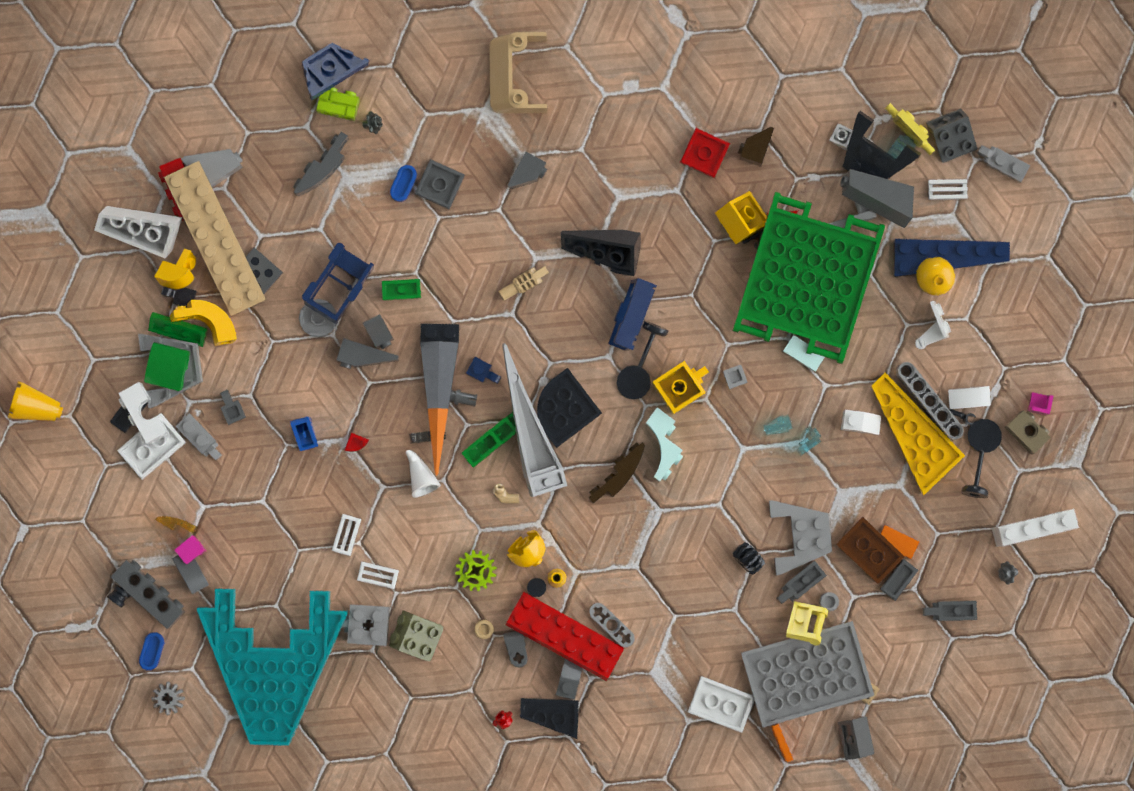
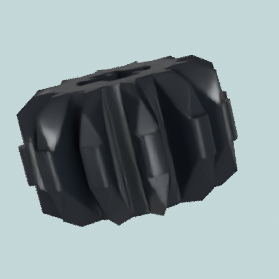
[733,542,765,575]

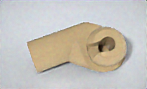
[493,484,519,503]

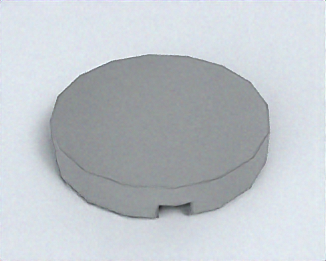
[299,299,336,338]

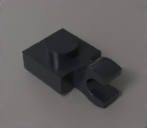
[161,287,197,308]

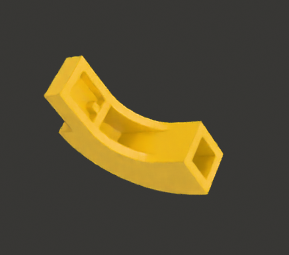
[170,300,237,346]

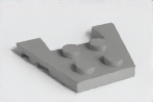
[138,334,203,408]
[769,500,832,575]

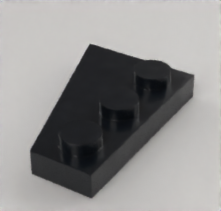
[520,698,579,739]

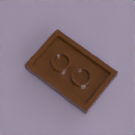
[836,516,905,584]

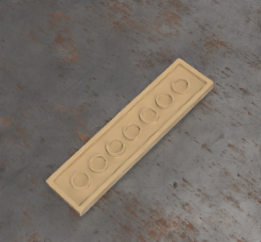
[164,161,266,316]

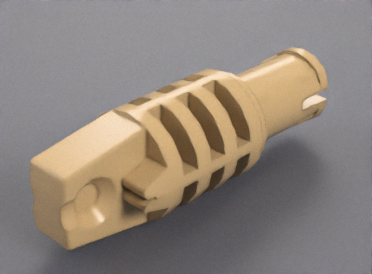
[499,266,549,301]

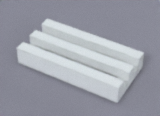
[928,179,968,200]
[332,514,361,556]
[357,562,399,589]

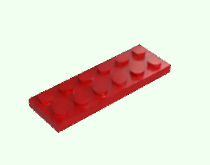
[505,592,624,682]

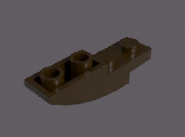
[589,442,645,504]

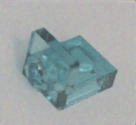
[797,426,821,456]

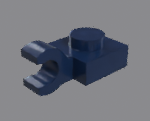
[466,357,501,384]

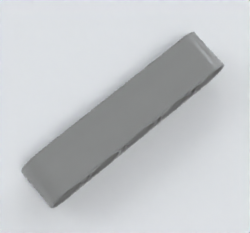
[896,362,964,440]

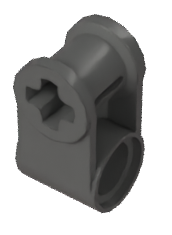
[503,631,528,668]

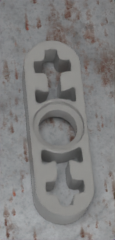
[589,603,635,647]

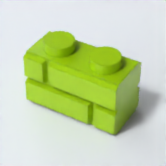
[316,87,360,121]

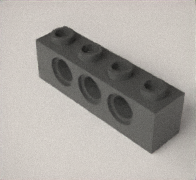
[111,560,185,629]

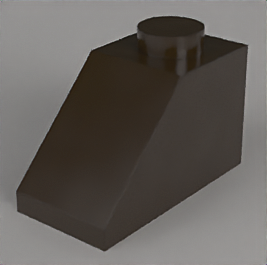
[738,127,774,167]

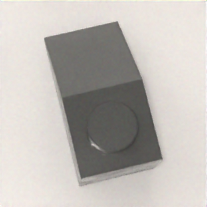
[508,152,548,189]

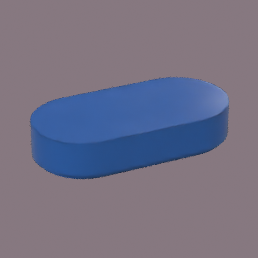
[390,165,417,202]
[139,632,165,670]

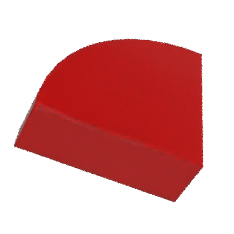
[344,433,369,452]

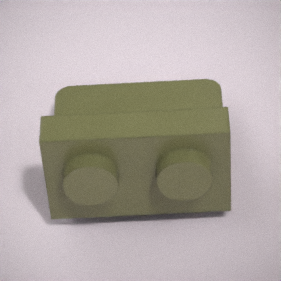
[389,610,443,661]

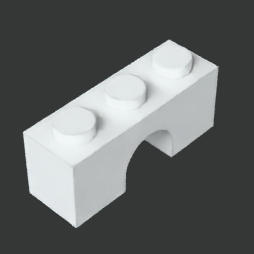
[118,382,169,445]

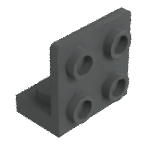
[926,109,977,163]

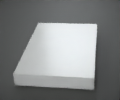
[117,413,186,480]
[688,676,754,733]

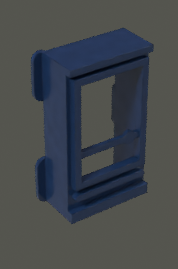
[302,243,374,325]
[608,278,657,351]

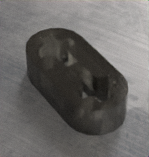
[409,431,446,444]

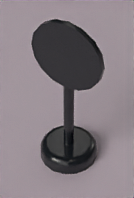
[616,321,669,400]
[961,419,1002,498]

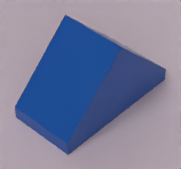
[290,416,318,451]

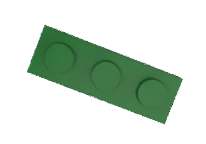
[148,312,207,347]

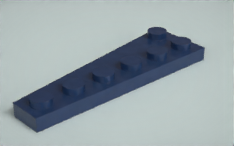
[894,239,1010,277]

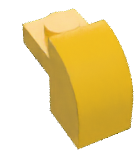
[154,248,197,289]

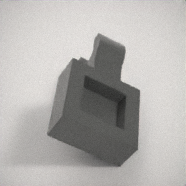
[220,390,246,425]

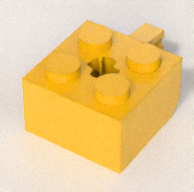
[652,361,709,415]

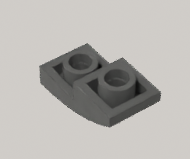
[172,555,209,594]

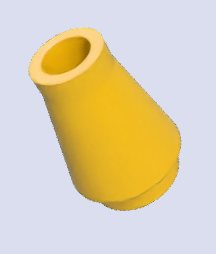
[547,569,567,588]

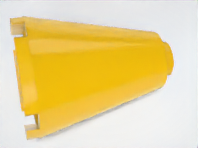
[7,381,63,421]

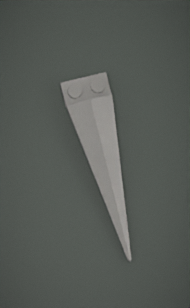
[502,343,567,497]

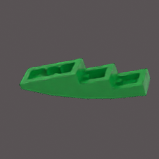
[461,412,517,468]

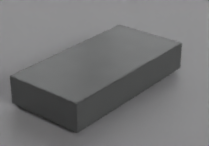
[880,559,919,601]

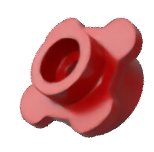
[492,710,513,729]

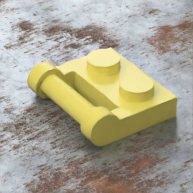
[786,602,828,645]

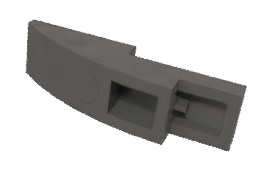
[293,132,349,196]

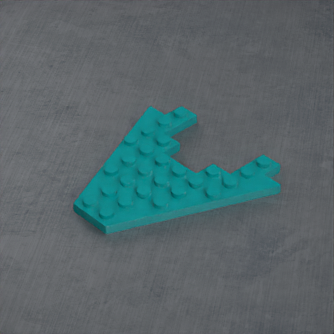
[197,588,348,746]

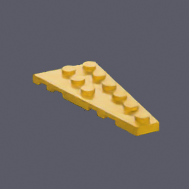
[871,373,965,496]

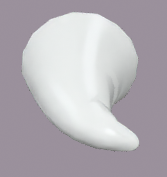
[406,450,441,498]

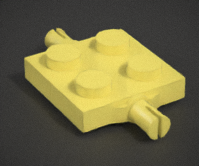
[885,103,935,156]

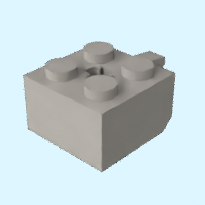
[342,605,390,646]

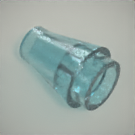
[763,414,793,436]

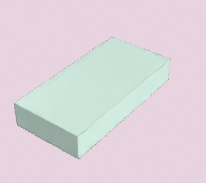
[783,335,825,372]

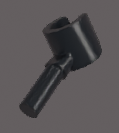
[949,409,976,425]

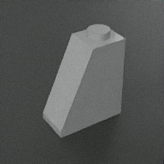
[181,149,243,188]

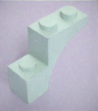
[645,408,683,482]

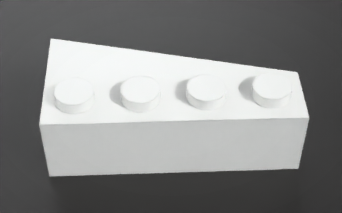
[94,206,182,258]

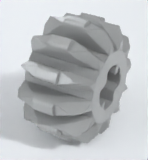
[151,682,185,715]

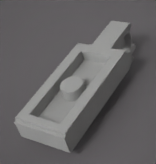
[977,145,1030,183]
[175,413,222,460]

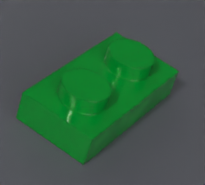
[382,279,421,301]

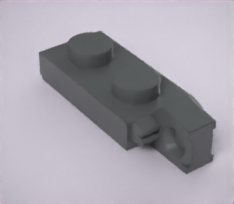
[777,561,827,604]
[922,601,977,621]

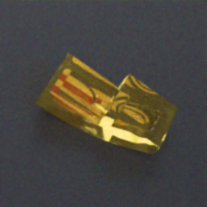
[155,516,198,534]

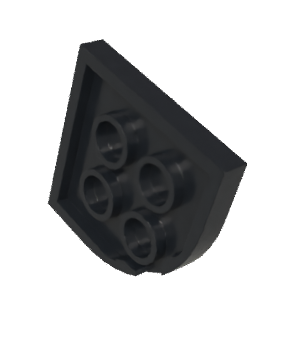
[537,368,602,448]

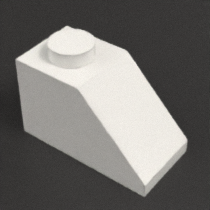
[841,410,881,435]

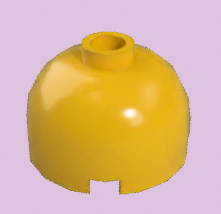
[916,257,955,296]
[507,530,545,568]

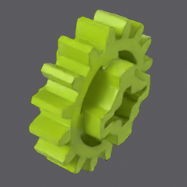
[455,550,497,591]

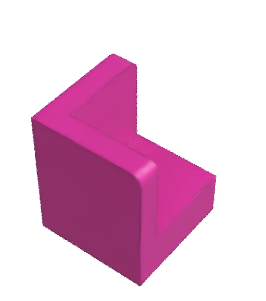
[1028,392,1054,415]
[175,535,207,564]

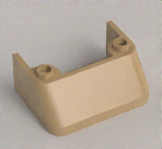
[490,32,547,114]

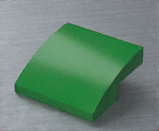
[144,342,190,391]

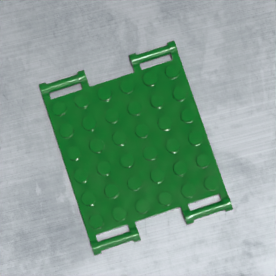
[732,192,885,364]

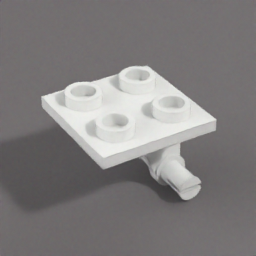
[915,301,951,349]

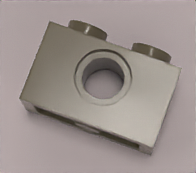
[1005,410,1051,455]

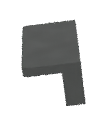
[838,716,874,760]

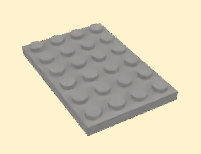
[741,621,875,728]

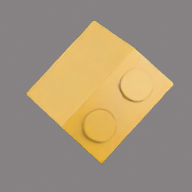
[715,191,767,245]

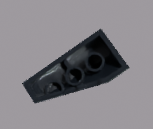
[561,230,641,276]

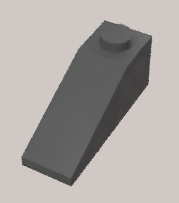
[363,314,394,349]
[337,339,400,369]
[556,659,583,700]

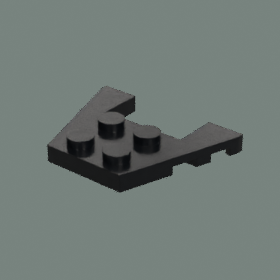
[842,111,921,179]

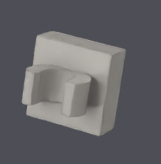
[723,365,748,389]

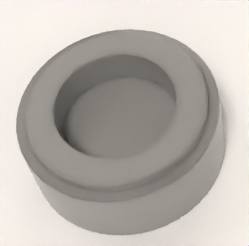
[819,592,839,612]

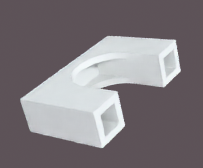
[992,509,1079,547]

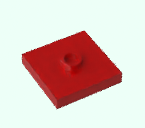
[680,128,730,178]

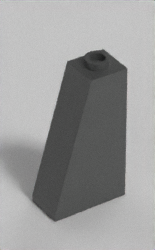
[840,169,914,228]

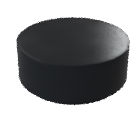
[527,578,546,597]

